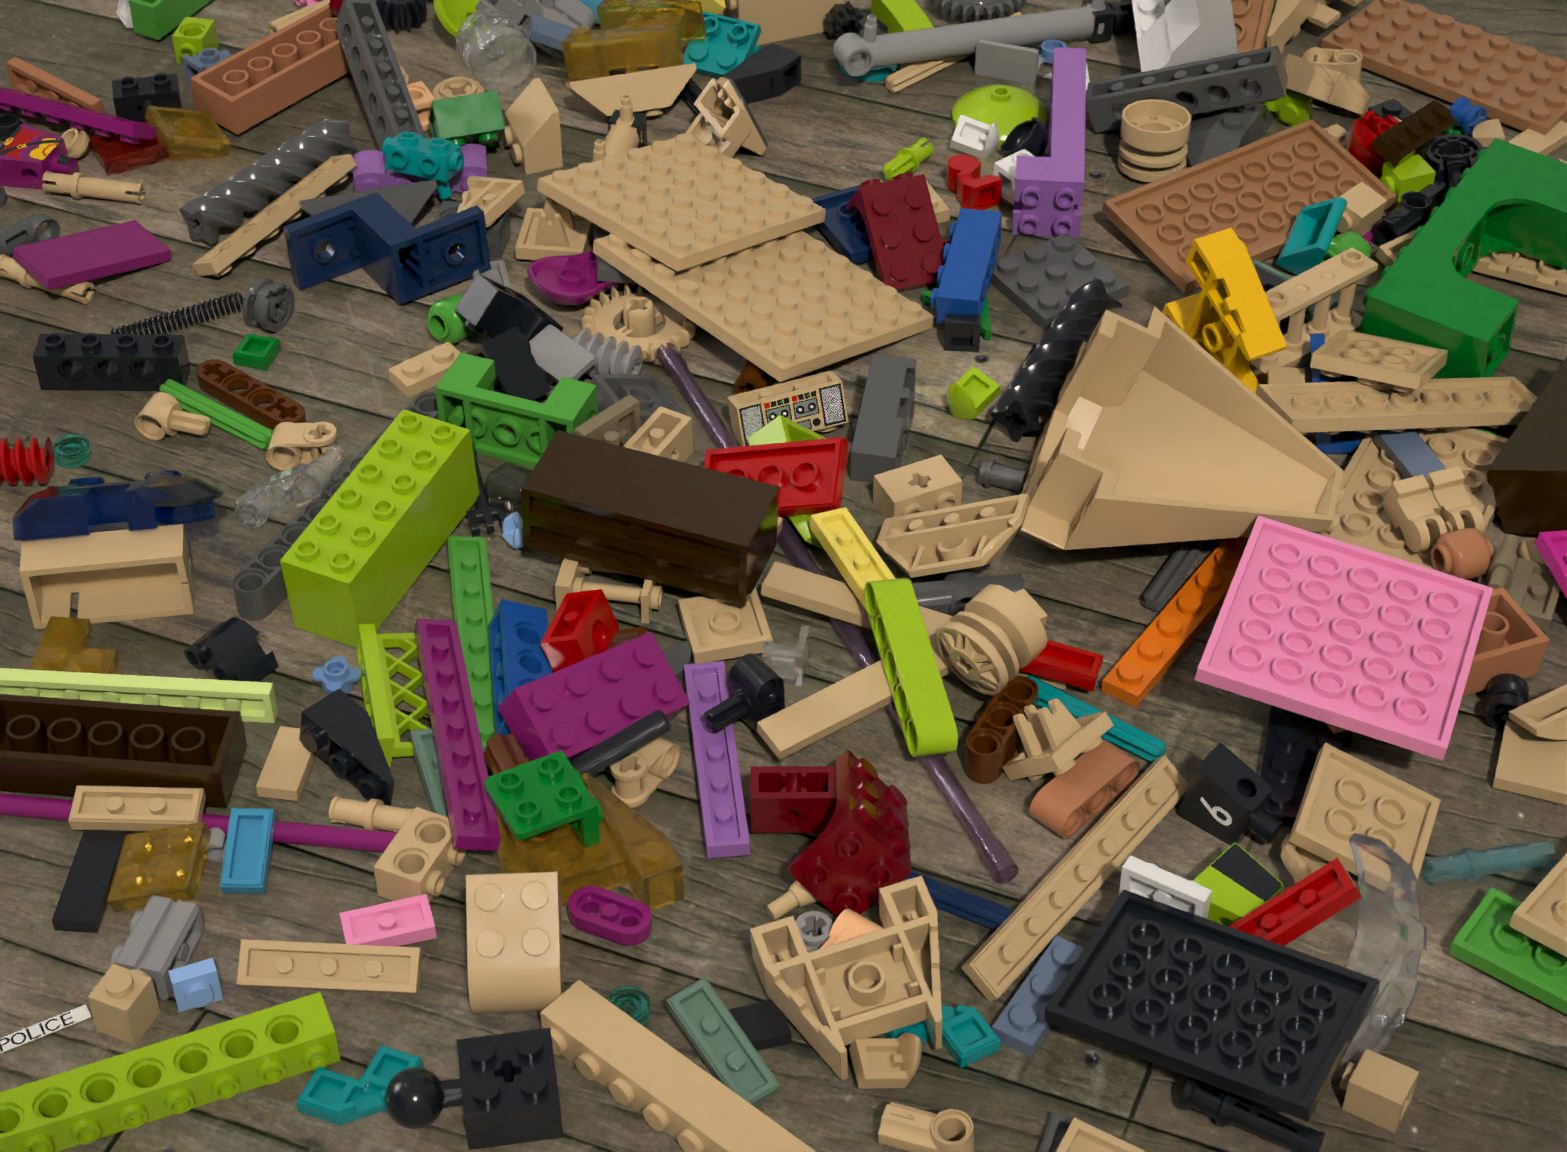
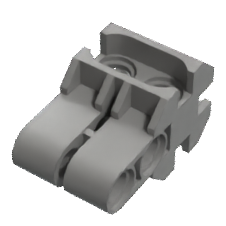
[475,0,596,61]

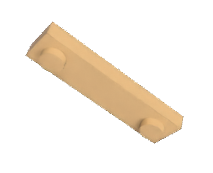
[236,939,423,995]

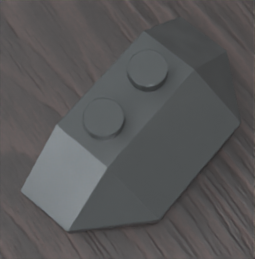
[1186,103,1274,167]
[299,180,437,224]

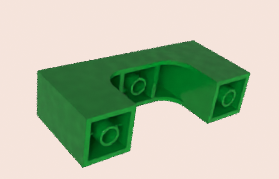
[1359,138,1567,379]

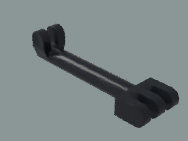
[466,439,507,537]

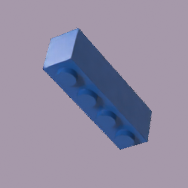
[931,208,1001,325]

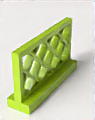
[356,624,430,767]

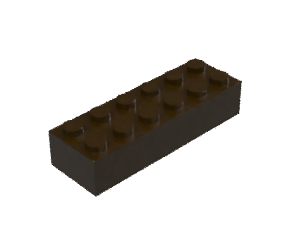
[0,694,247,808]

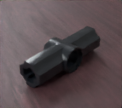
[1372,180,1449,245]

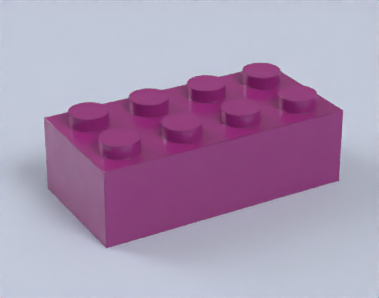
[498,632,690,761]

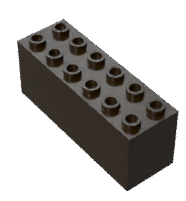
[1487,357,1567,535]
[521,430,779,605]

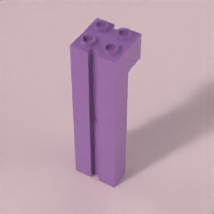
[1012,47,1086,238]

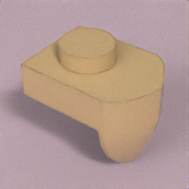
[849,1033,922,1089]

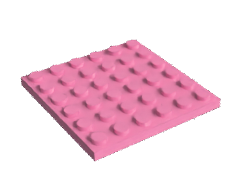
[1194,515,1493,761]

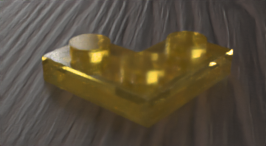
[28,616,120,674]

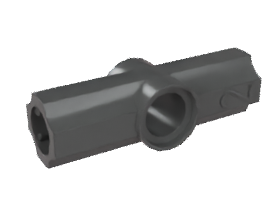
[912,569,1025,616]

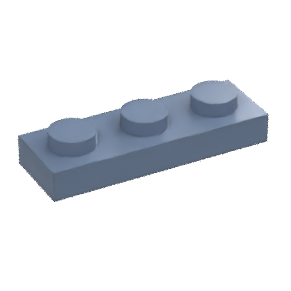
[992,935,1084,1057]

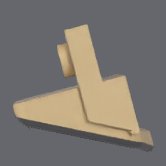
[685,76,768,158]

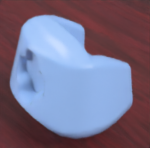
[502,512,524,549]

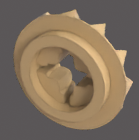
[433,77,484,100]

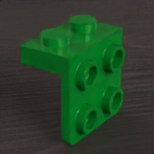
[484,750,604,848]

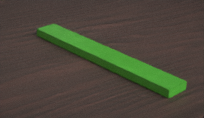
[446,536,495,770]

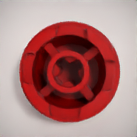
[1346,110,1400,176]

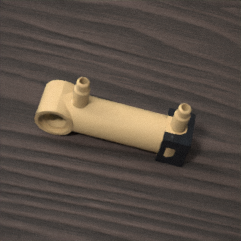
[591,94,647,162]

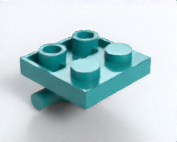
[680,11,762,79]

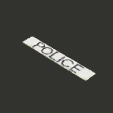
[0,1004,91,1054]

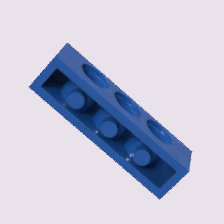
[488,599,553,735]

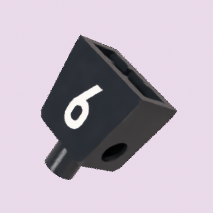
[1177,743,1283,846]

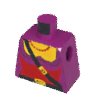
[0,124,78,190]

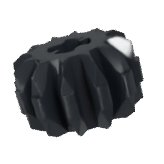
[376,0,427,33]

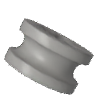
[796,911,833,953]

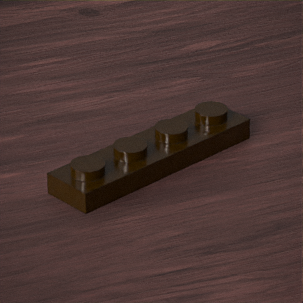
[1371,100,1458,167]

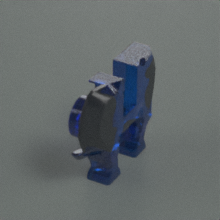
[12,470,224,541]

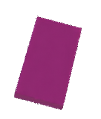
[13,220,171,290]

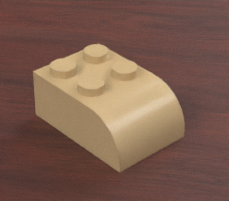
[466,872,563,1014]

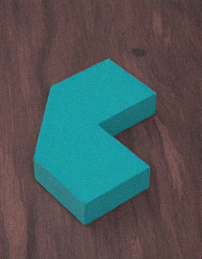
[883,1004,1001,1068]
[296,1045,424,1126]

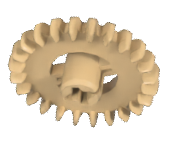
[581,283,698,362]

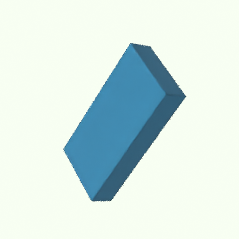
[220,808,277,894]

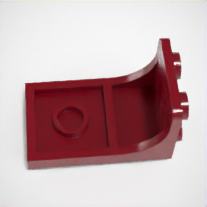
[846,172,945,292]
[790,750,911,917]

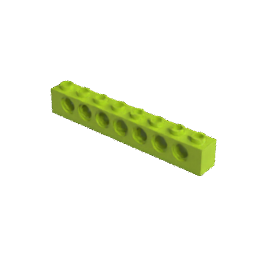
[0,992,341,1152]

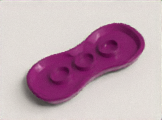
[527,250,639,305]

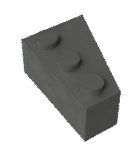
[847,353,916,483]

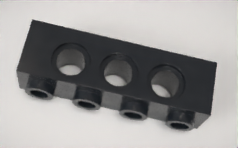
[33,333,190,391]

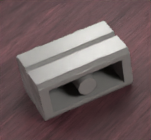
[111,895,205,1000]

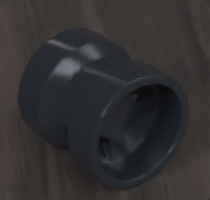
[1485,673,1529,731]

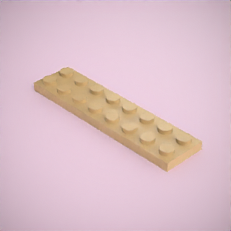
[1256,376,1538,435]

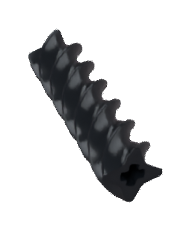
[991,279,1122,442]

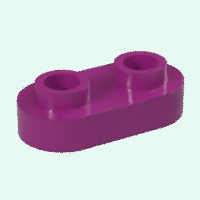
[568,886,652,946]

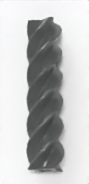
[179,118,358,244]

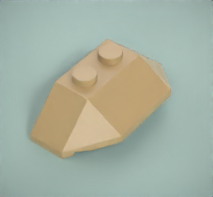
[565,63,696,117]
[876,493,1030,578]

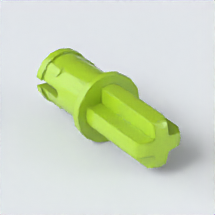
[882,138,934,181]

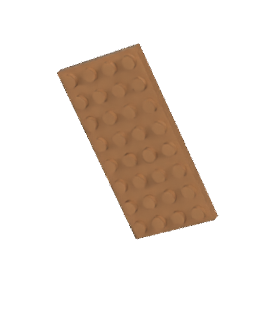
[1320,0,1567,135]
[1102,119,1397,294]

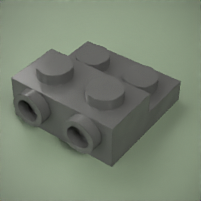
[591,374,687,426]

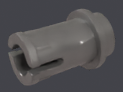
[978,459,1028,493]

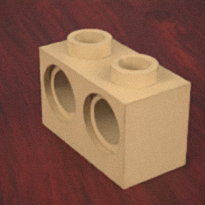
[373,807,467,903]

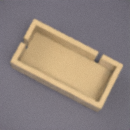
[19,524,195,629]

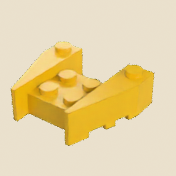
[1162,228,1287,394]

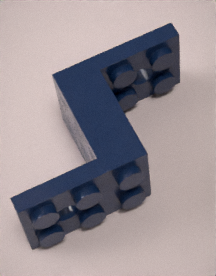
[284,192,491,305]

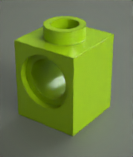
[172,16,219,64]

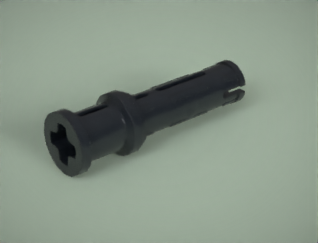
[1179,1077,1325,1152]

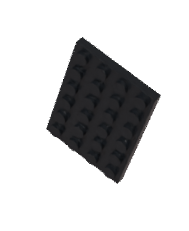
[1045,890,1380,1122]

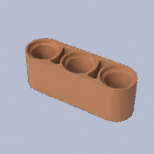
[1029,739,1140,839]

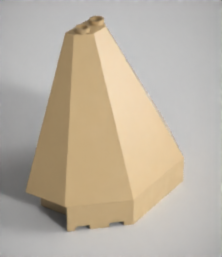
[1016,306,1345,550]

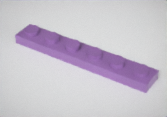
[684,661,750,859]

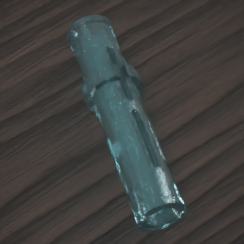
[1423,838,1556,885]

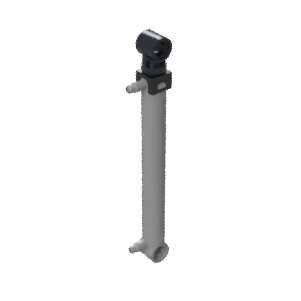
[833,0,1137,76]

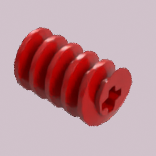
[0,437,54,485]

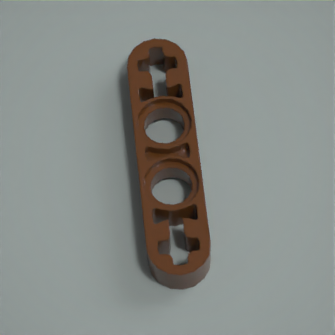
[196,359,307,430]

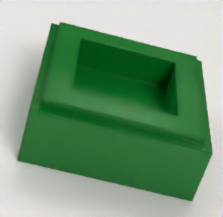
[232,333,281,371]

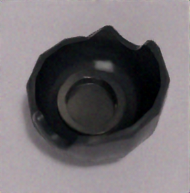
[1001,117,1049,157]

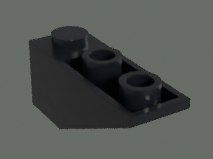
[717,42,801,104]
[299,689,394,806]

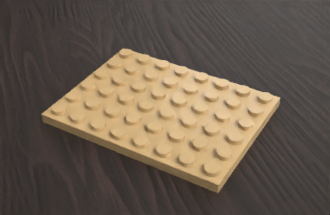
[592,229,935,382]

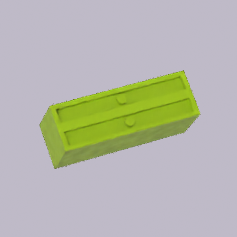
[280,409,479,648]

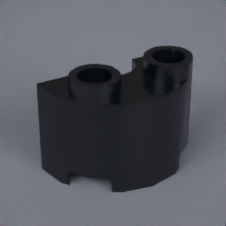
[184,617,279,682]

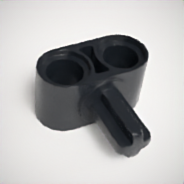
[703,653,785,734]

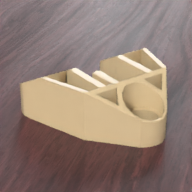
[1282,54,1369,115]

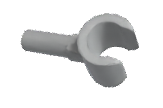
[172,827,226,862]

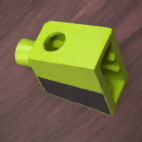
[1192,843,1285,926]

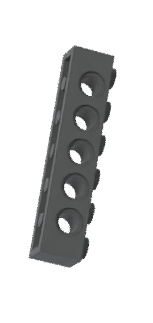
[335,0,426,151]
[1085,46,1288,133]

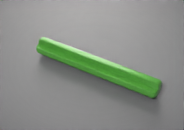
[159,379,273,450]

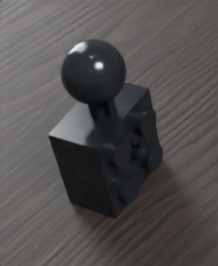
[385,1028,563,1150]

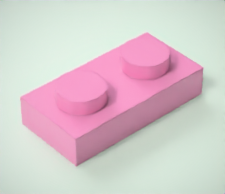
[339,894,437,946]

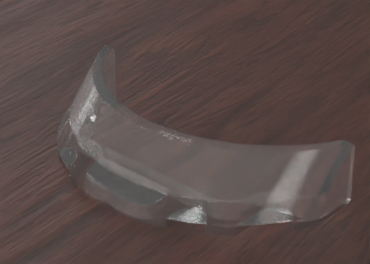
[1327,833,1427,1088]

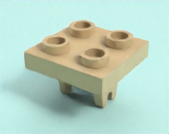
[515,196,593,261]
[1002,698,1114,781]

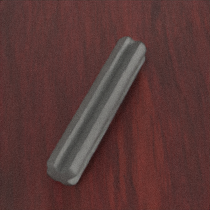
[1142,540,1207,612]

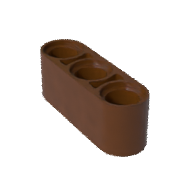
[964,675,1039,784]

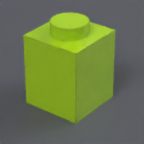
[1380,154,1436,208]

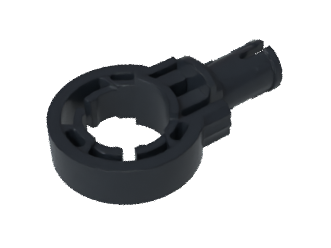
[1425,134,1483,189]

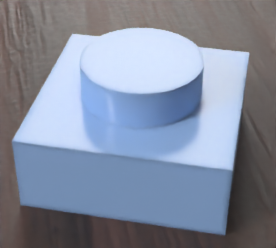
[168,958,223,1013]

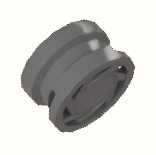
[242,277,295,332]

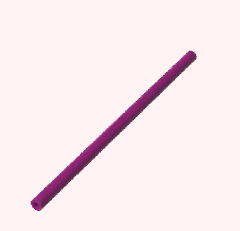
[0,793,397,853]

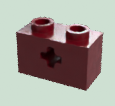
[750,766,837,833]

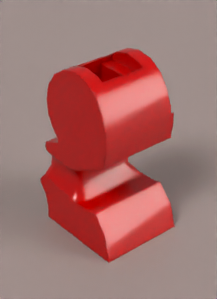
[947,154,1002,210]

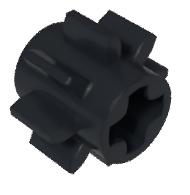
[825,1,864,39]

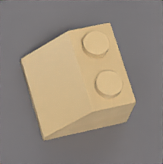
[502,78,563,175]

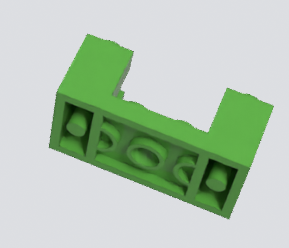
[435,353,598,468]

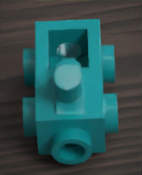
[382,132,464,199]

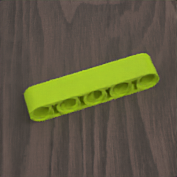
[864,578,958,757]

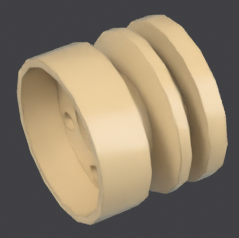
[1118,99,1191,182]
[936,584,1048,696]

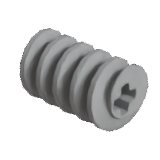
[571,328,642,378]

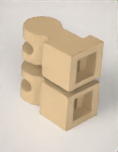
[1382,466,1484,553]

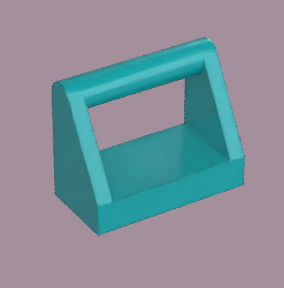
[1276,197,1347,275]

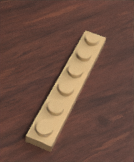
[192,154,357,277]

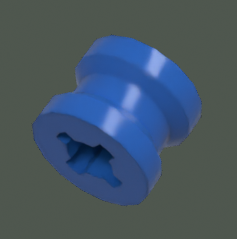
[1449,97,1487,137]

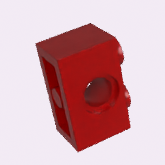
[540,589,619,672]

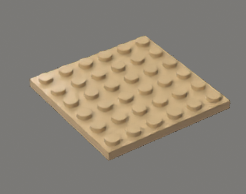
[537,134,826,272]

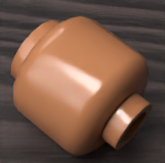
[1431,527,1494,580]

